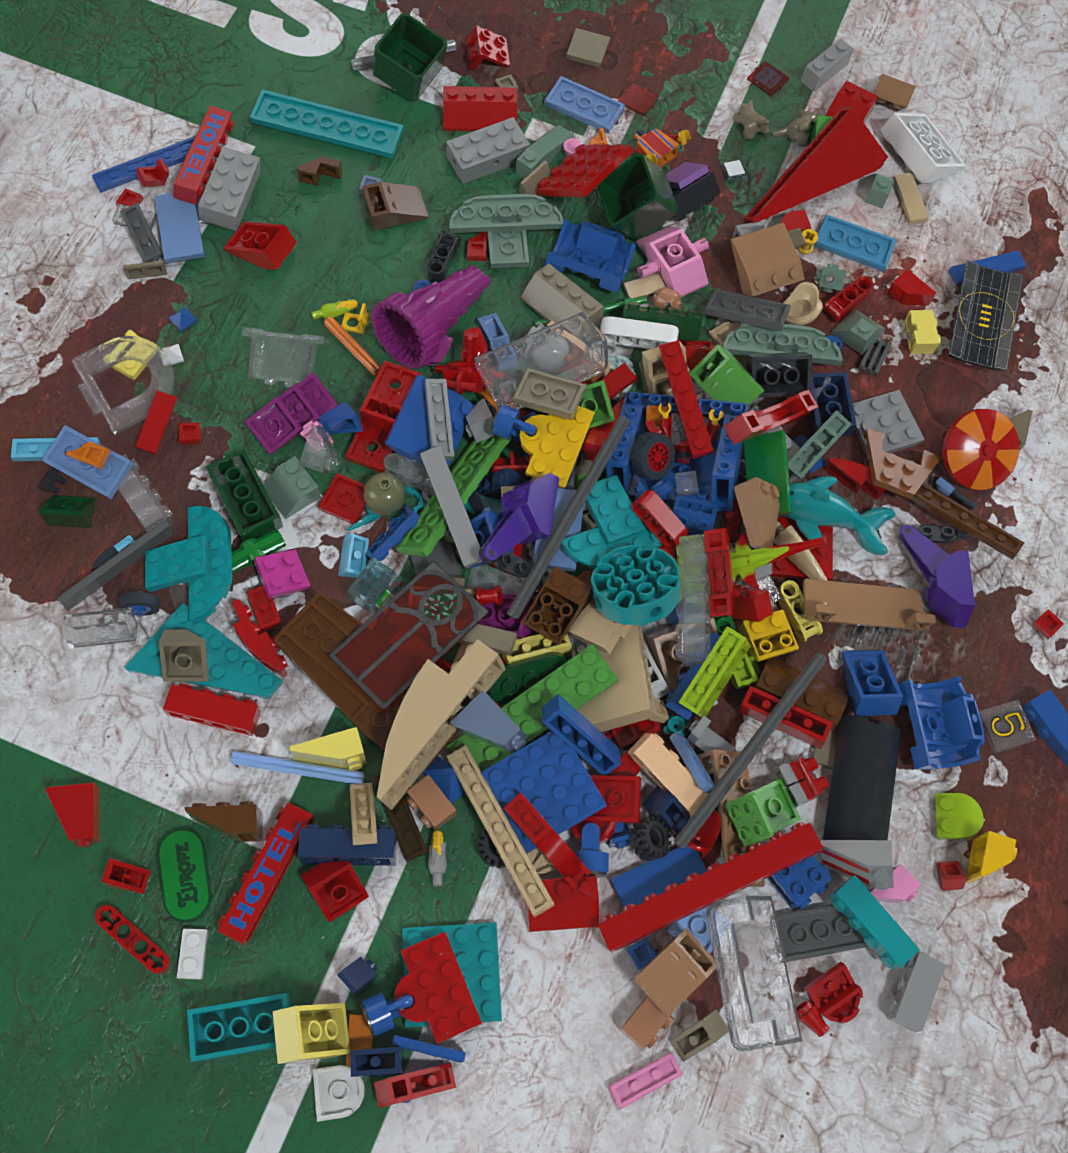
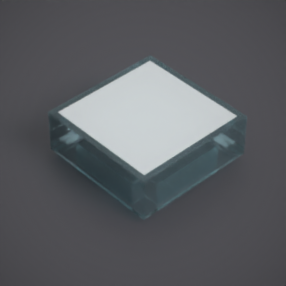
[722,159,746,181]

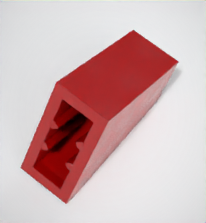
[46,783,99,847]

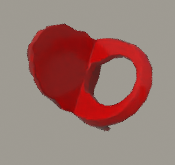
[687,811,721,859]

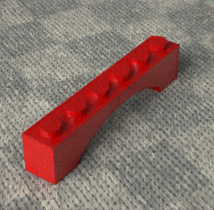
[724,390,818,445]

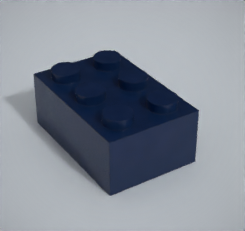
[807,372,857,437]

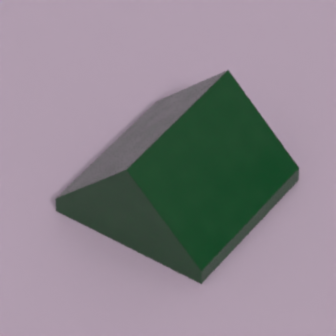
[39,495,96,528]

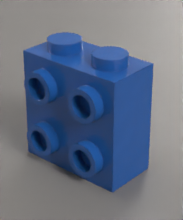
[673,495,718,548]

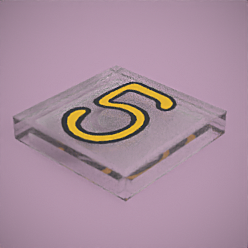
[979,700,1036,754]

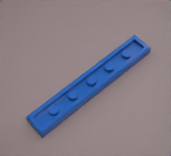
[92,136,196,193]

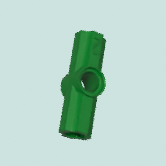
[232,529,286,574]

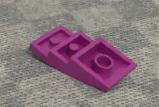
[245,372,339,455]

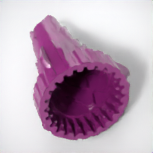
[371,264,491,369]

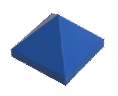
[169,307,197,332]

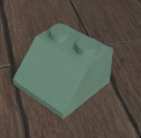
[264,456,321,519]

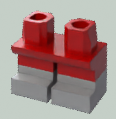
[774,757,829,808]

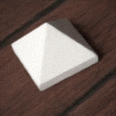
[159,344,184,367]

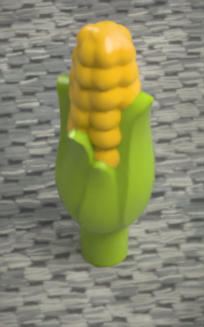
[311,300,358,320]

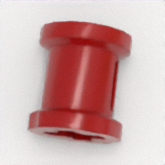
[476,585,503,606]

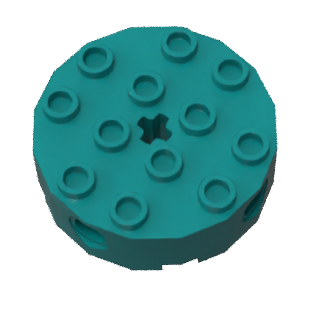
[591,545,681,626]

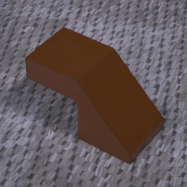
[297,157,342,186]

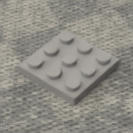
[853,390,925,460]

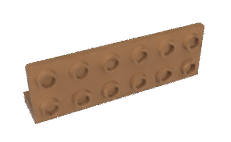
[803,579,936,631]
[697,749,765,887]

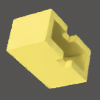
[904,310,941,354]

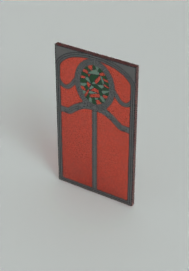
[328,561,489,711]

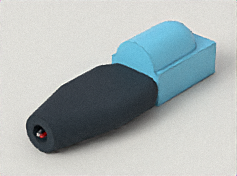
[92,535,135,570]

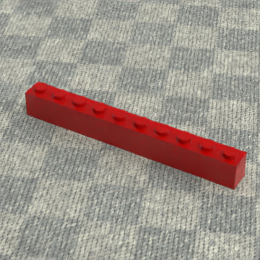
[597,822,823,953]

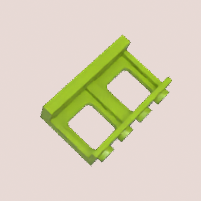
[679,626,751,718]

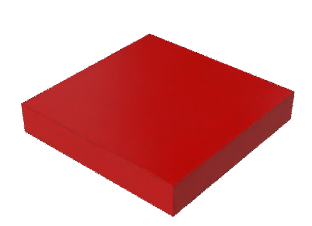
[318,473,366,524]

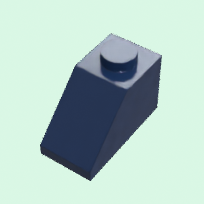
[642,788,691,837]
[337,956,378,997]
[350,1047,403,1077]

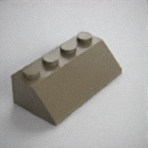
[521,264,604,340]

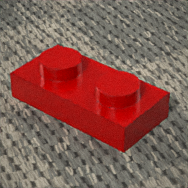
[247,586,282,632]

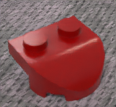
[804,961,863,1023]

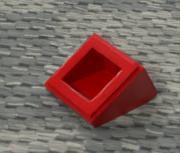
[936,861,967,891]

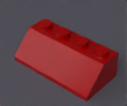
[443,86,517,131]

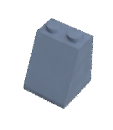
[450,691,528,753]

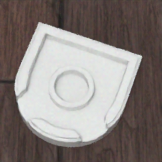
[313,1065,365,1122]

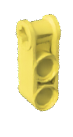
[776,580,823,643]

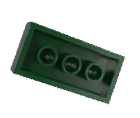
[205,449,283,542]

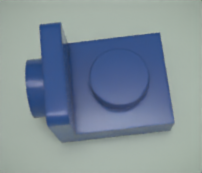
[607,823,633,849]

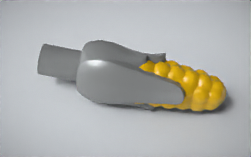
[428,830,447,886]

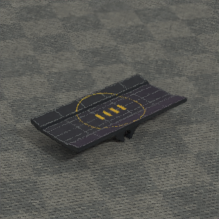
[948,260,1023,372]

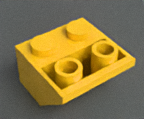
[738,610,799,662]

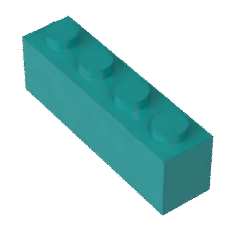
[829,875,920,970]

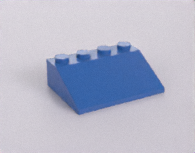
[385,375,475,476]

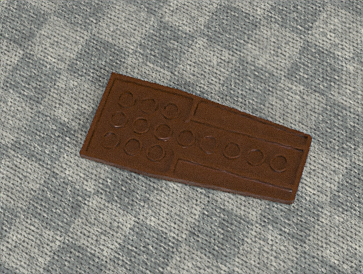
[275,593,460,781]

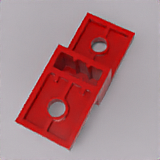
[345,360,422,473]

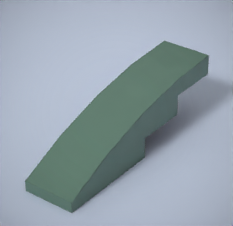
[788,411,851,479]

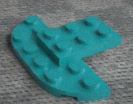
[560,475,671,569]
[145,506,232,623]

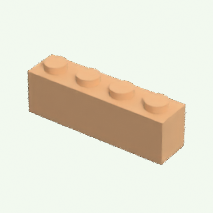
[627,733,709,817]

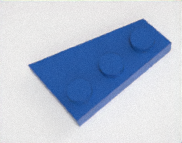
[366,503,420,563]

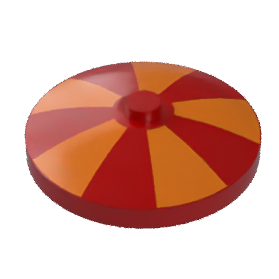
[943,409,1020,490]

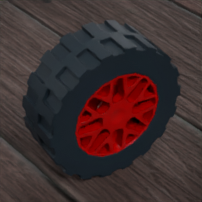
[630,432,675,480]

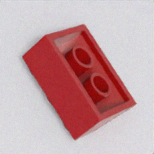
[527,876,599,932]

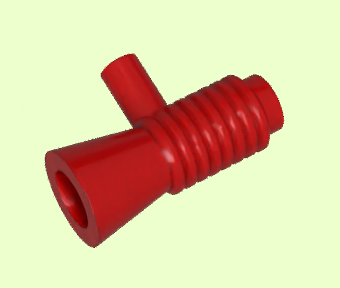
[720,499,743,543]

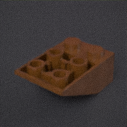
[362,182,429,231]
[521,566,593,645]
[185,801,263,842]

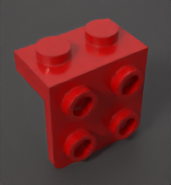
[465,26,510,70]

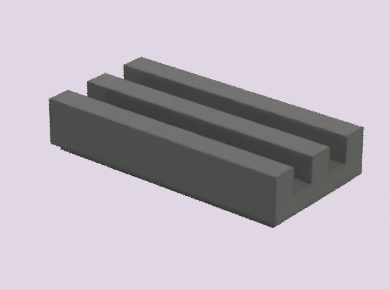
[858,339,892,376]

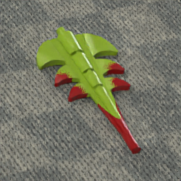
[677,531,827,609]

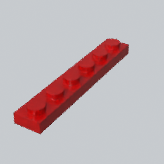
[659,340,713,459]

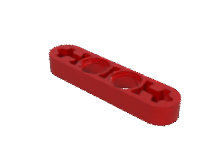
[95,905,171,974]

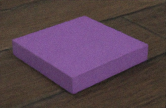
[666,162,709,189]

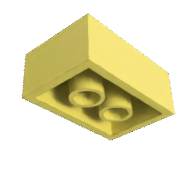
[273,1003,350,1064]

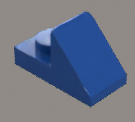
[635,478,674,501]

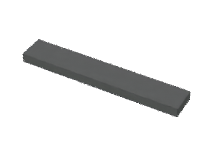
[57,520,174,611]

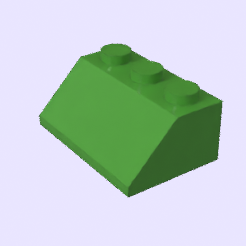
[548,380,615,428]

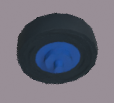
[119,591,160,617]

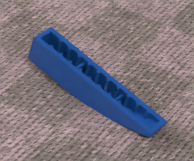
[1021,690,1068,767]

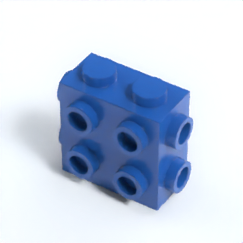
[767,855,832,910]

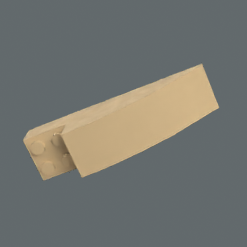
[377,639,506,810]

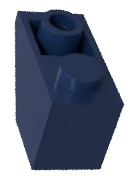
[477,467,525,500]

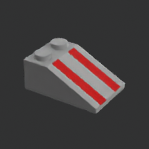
[820,840,894,890]

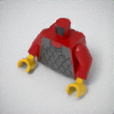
[659,403,724,464]

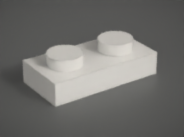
[177,929,209,980]

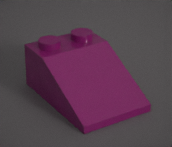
[464,592,534,639]

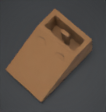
[634,928,719,1017]

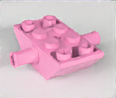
[636,226,709,297]

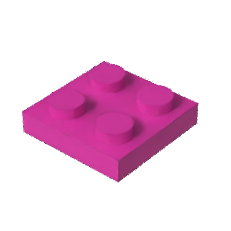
[254,549,310,599]

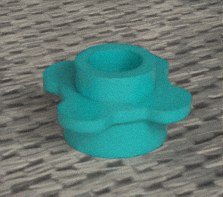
[663,714,688,737]

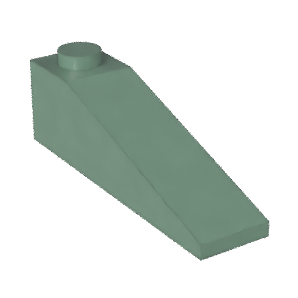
[516,125,574,179]

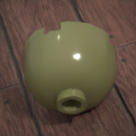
[363,472,405,515]

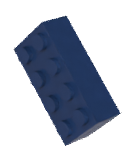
[298,825,397,866]

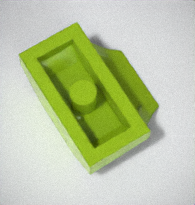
[730,651,761,690]

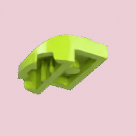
[935,793,984,841]

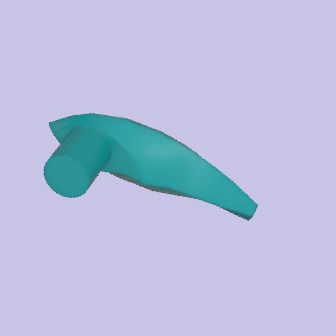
[347,505,381,531]

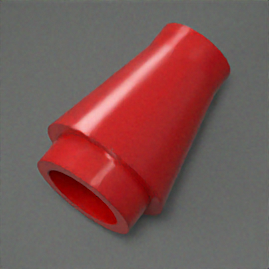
[794,999,829,1037]

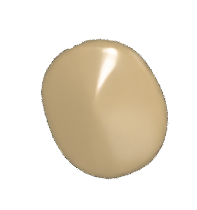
[783,282,823,326]

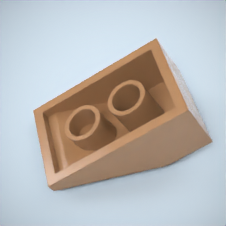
[734,477,780,549]

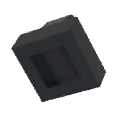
[37,467,66,494]

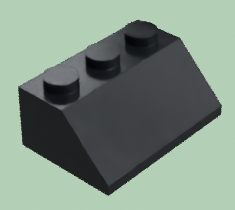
[669,172,721,221]
[746,352,812,397]

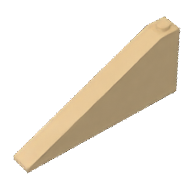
[577,625,657,732]

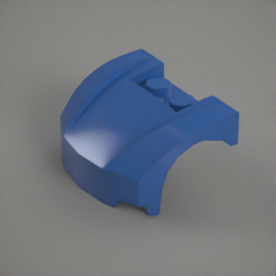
[545,219,636,293]
[898,676,984,770]

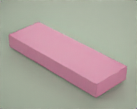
[607,1052,684,1110]

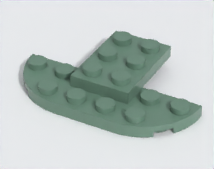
[450,194,564,268]
[724,323,842,397]

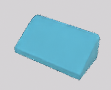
[338,533,369,579]

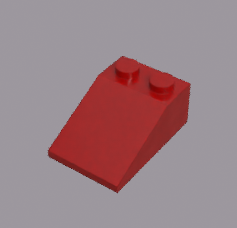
[825,80,878,123]
[223,221,297,270]

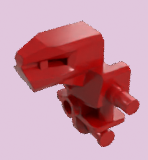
[435,327,505,394]

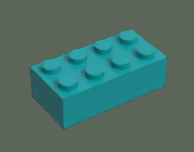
[187,993,291,1063]

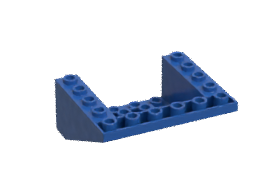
[606,391,748,512]

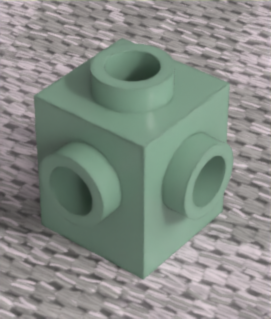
[816,263,847,293]

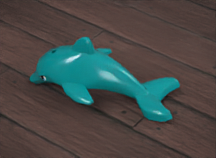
[783,476,896,555]

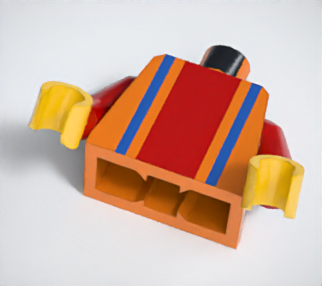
[634,129,691,167]

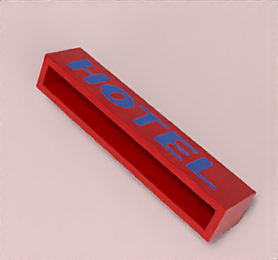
[173,106,234,205]
[217,803,314,946]

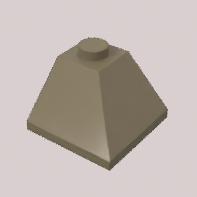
[159,630,209,682]

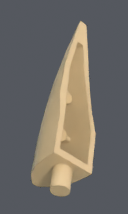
[774,522,828,581]

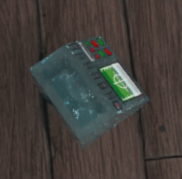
[347,557,409,622]

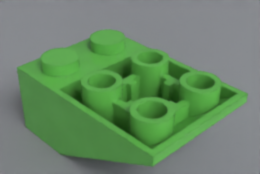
[689,344,764,407]

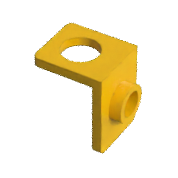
[342,303,370,334]

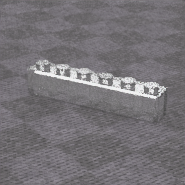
[675,534,711,665]

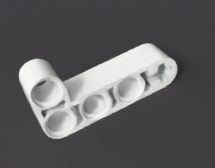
[598,317,679,354]

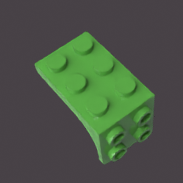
[725,778,801,847]

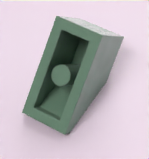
[865,173,894,209]

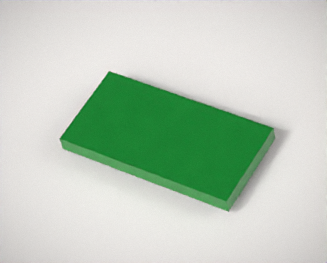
[744,430,792,515]

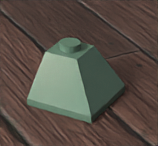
[831,308,886,354]

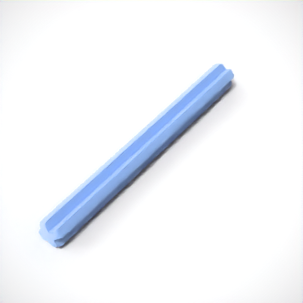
[231,751,365,784]

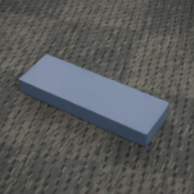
[669,733,715,793]

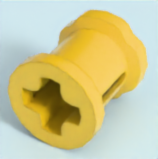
[798,229,818,255]

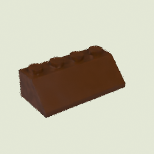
[754,658,849,731]

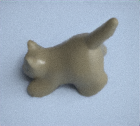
[733,100,769,140]
[772,108,820,146]

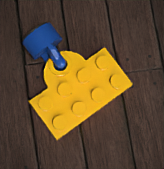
[491,404,595,489]

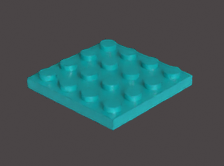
[403,922,502,1028]

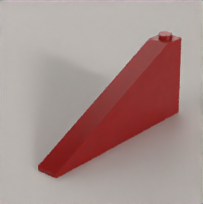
[744,107,888,223]

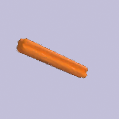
[324,317,381,375]

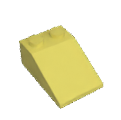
[289,727,367,771]

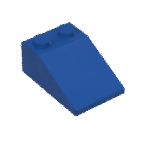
[841,650,903,716]

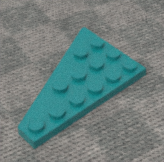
[124,603,284,699]

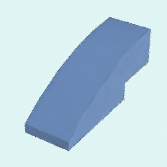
[478,313,518,372]

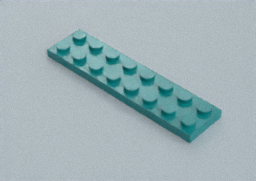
[250,89,404,159]

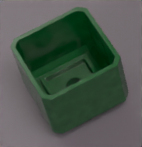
[372,13,447,101]
[597,153,678,241]

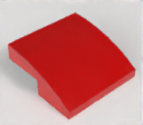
[610,719,661,749]

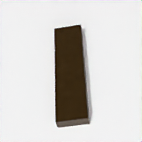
[372,775,429,863]

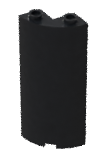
[823,715,902,840]

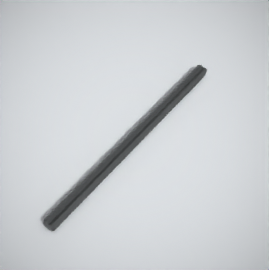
[507,416,630,619]
[674,652,827,849]

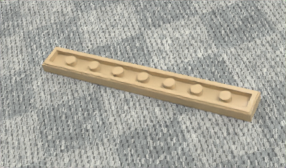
[446,745,555,917]

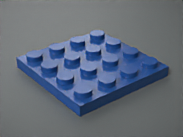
[481,731,607,853]

